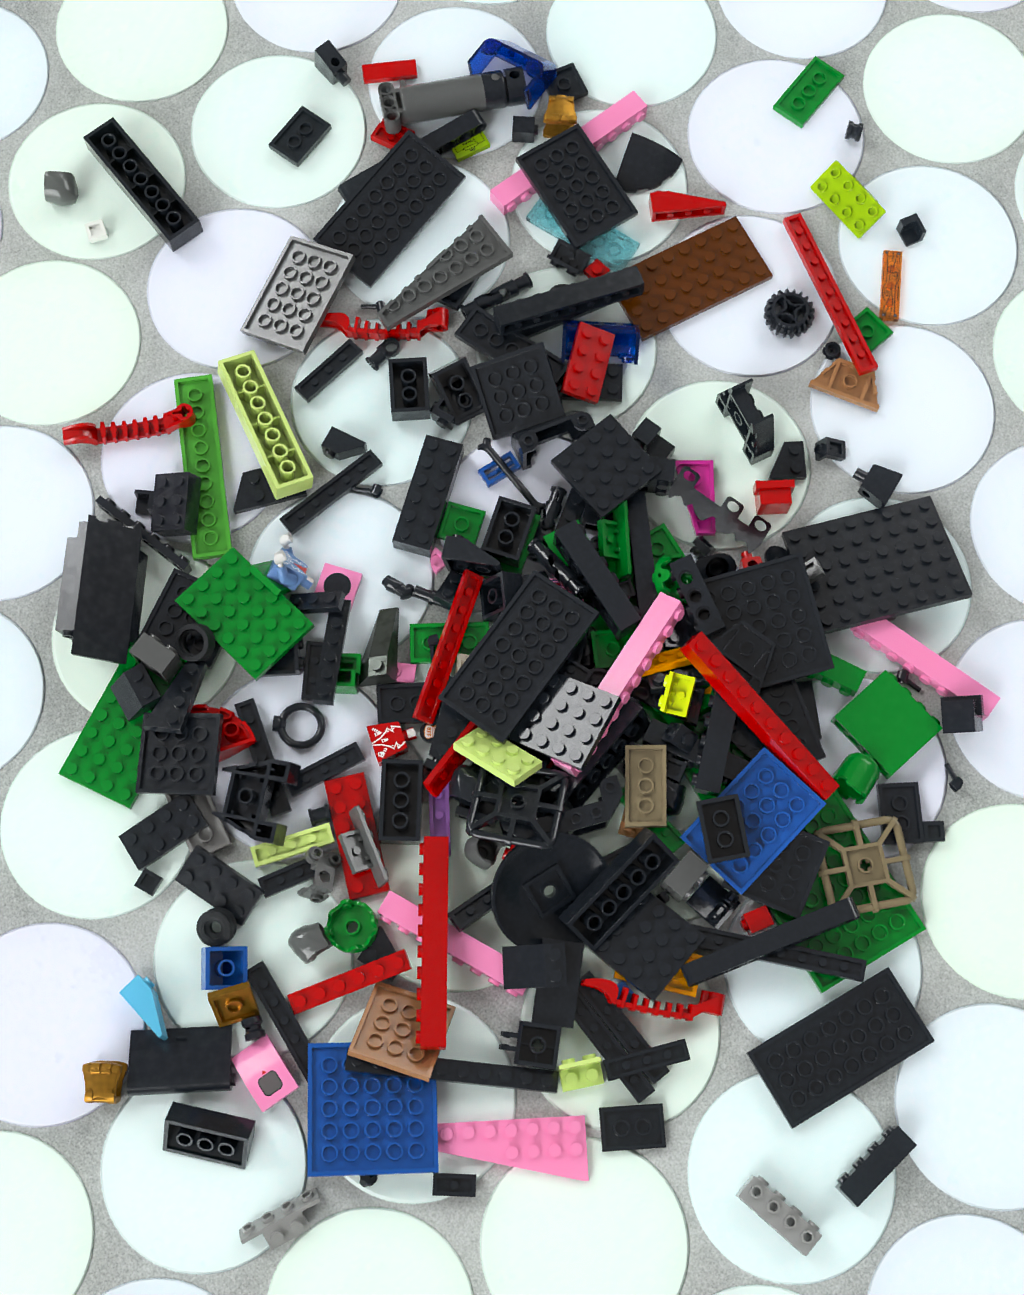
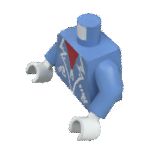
[267,532,314,591]

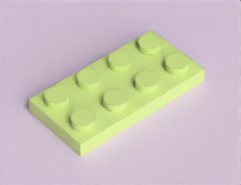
[453,727,542,787]

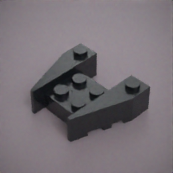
[715,378,775,465]
[212,759,301,846]

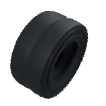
[196,907,237,947]

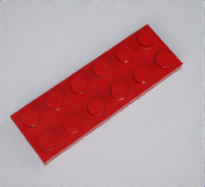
[324,772,390,900]

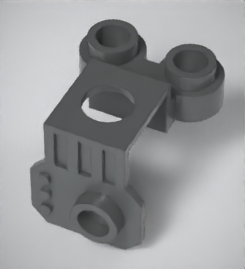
[297,846,342,903]

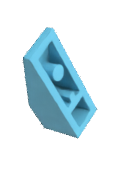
[119,975,168,1041]

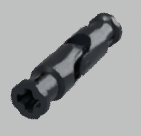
[460,272,533,319]
[527,486,567,563]
[527,538,589,600]

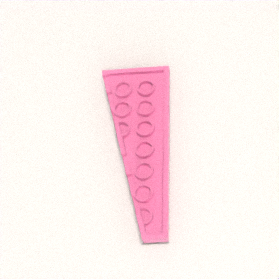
[438,1115,589,1181]

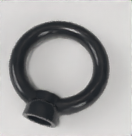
[272,703,326,749]

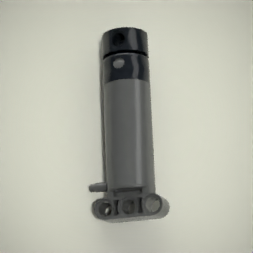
[378,66,528,134]

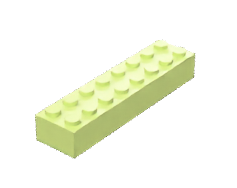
[218,350,313,500]

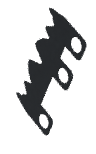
[668,466,771,554]

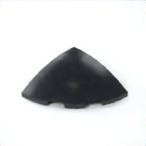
[616,132,683,193]

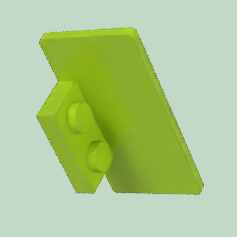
[810,160,886,238]

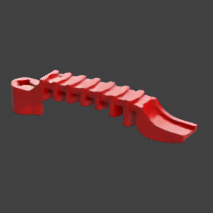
[320,307,449,341]
[62,403,196,445]
[580,978,726,1022]

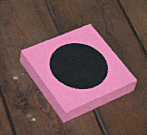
[314,563,363,612]

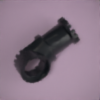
[365,337,400,371]

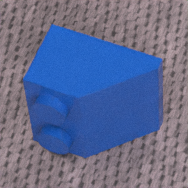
[201,946,248,990]

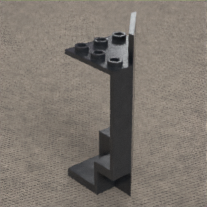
[55,515,148,664]

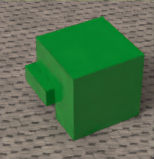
[336,653,362,694]

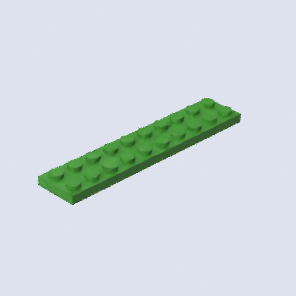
[174,374,232,561]

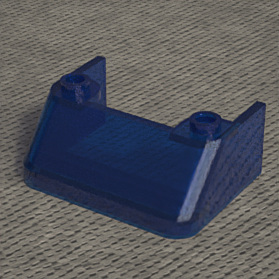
[467,38,557,110]
[561,320,640,365]

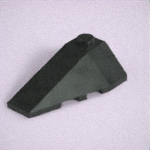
[359,607,399,687]

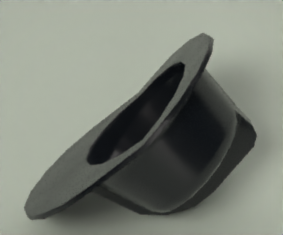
[692,553,737,579]

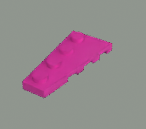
[675,460,716,536]

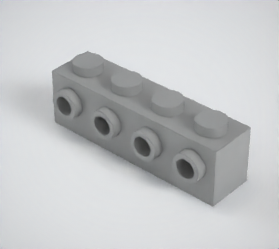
[735,1175,822,1256]

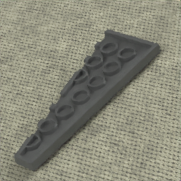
[377,214,513,331]

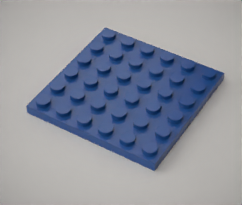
[307,1042,439,1177]

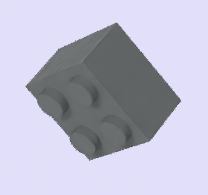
[129,632,184,683]
[660,850,709,903]

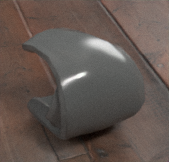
[44,171,79,206]
[464,836,505,870]
[288,922,333,964]

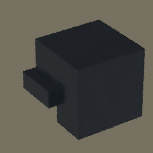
[940,695,984,734]

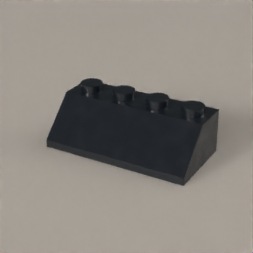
[162,1101,256,1170]

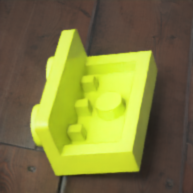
[658,671,697,718]

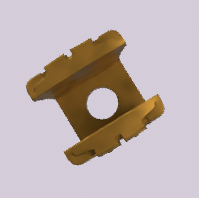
[543,95,577,138]
[82,1061,128,1104]

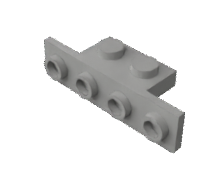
[239,1188,321,1250]

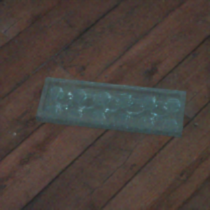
[526,198,640,272]

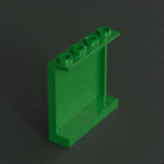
[831,670,942,779]

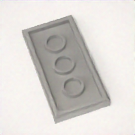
[165,795,233,854]

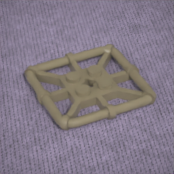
[813,816,917,913]

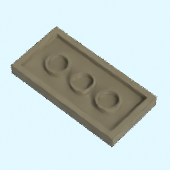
[625,745,667,828]

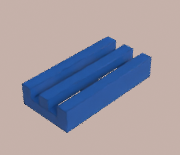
[478,451,521,488]

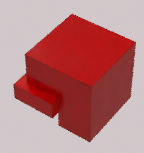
[753,479,795,515]

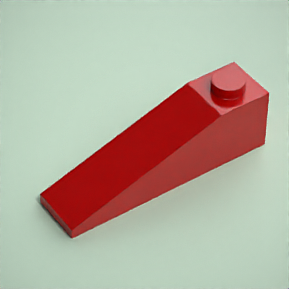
[648,190,726,222]

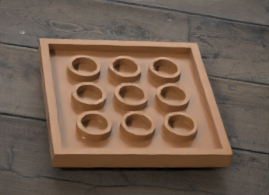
[347,982,456,1082]

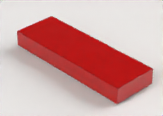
[362,59,418,84]

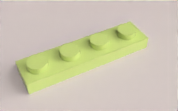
[250,822,335,868]

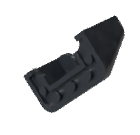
[511,410,595,470]

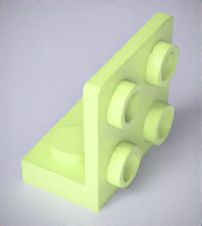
[558,1053,604,1092]

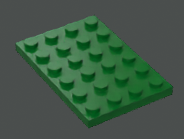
[175,547,315,681]

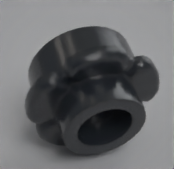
[822,342,841,360]

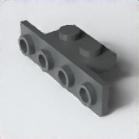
[338,805,389,888]

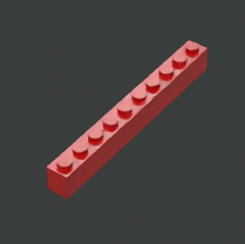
[679,631,840,800]
[416,836,449,1050]

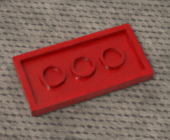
[561,322,615,405]

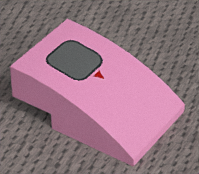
[231,1034,300,1112]

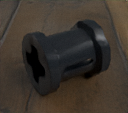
[308,803,332,826]

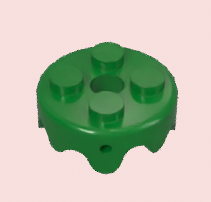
[652,554,693,603]
[324,899,379,954]

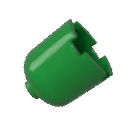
[832,752,880,804]

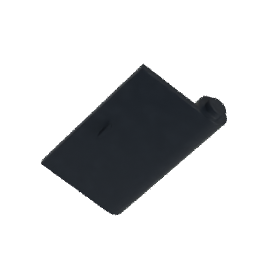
[127,1025,237,1096]

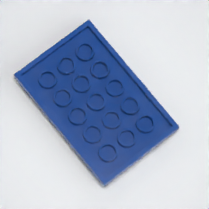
[680,747,827,895]

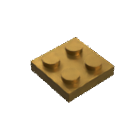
[207,981,260,1028]

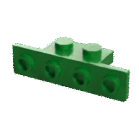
[597,501,632,581]

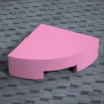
[430,547,445,575]

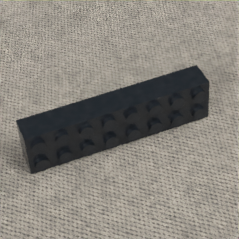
[83,117,203,252]

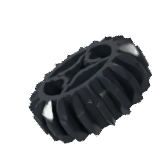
[763,288,815,339]

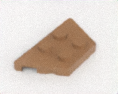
[808,358,879,413]

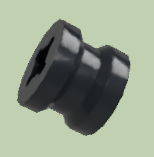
[844,120,864,142]

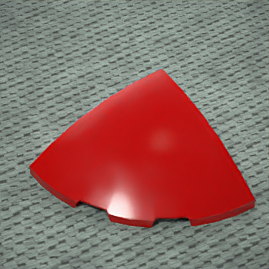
[191,704,256,762]

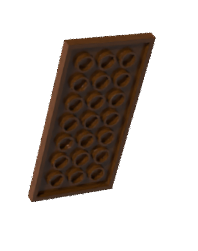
[619,216,773,342]

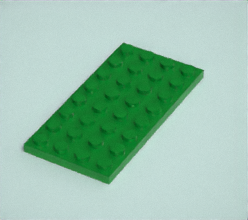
[58,634,208,809]

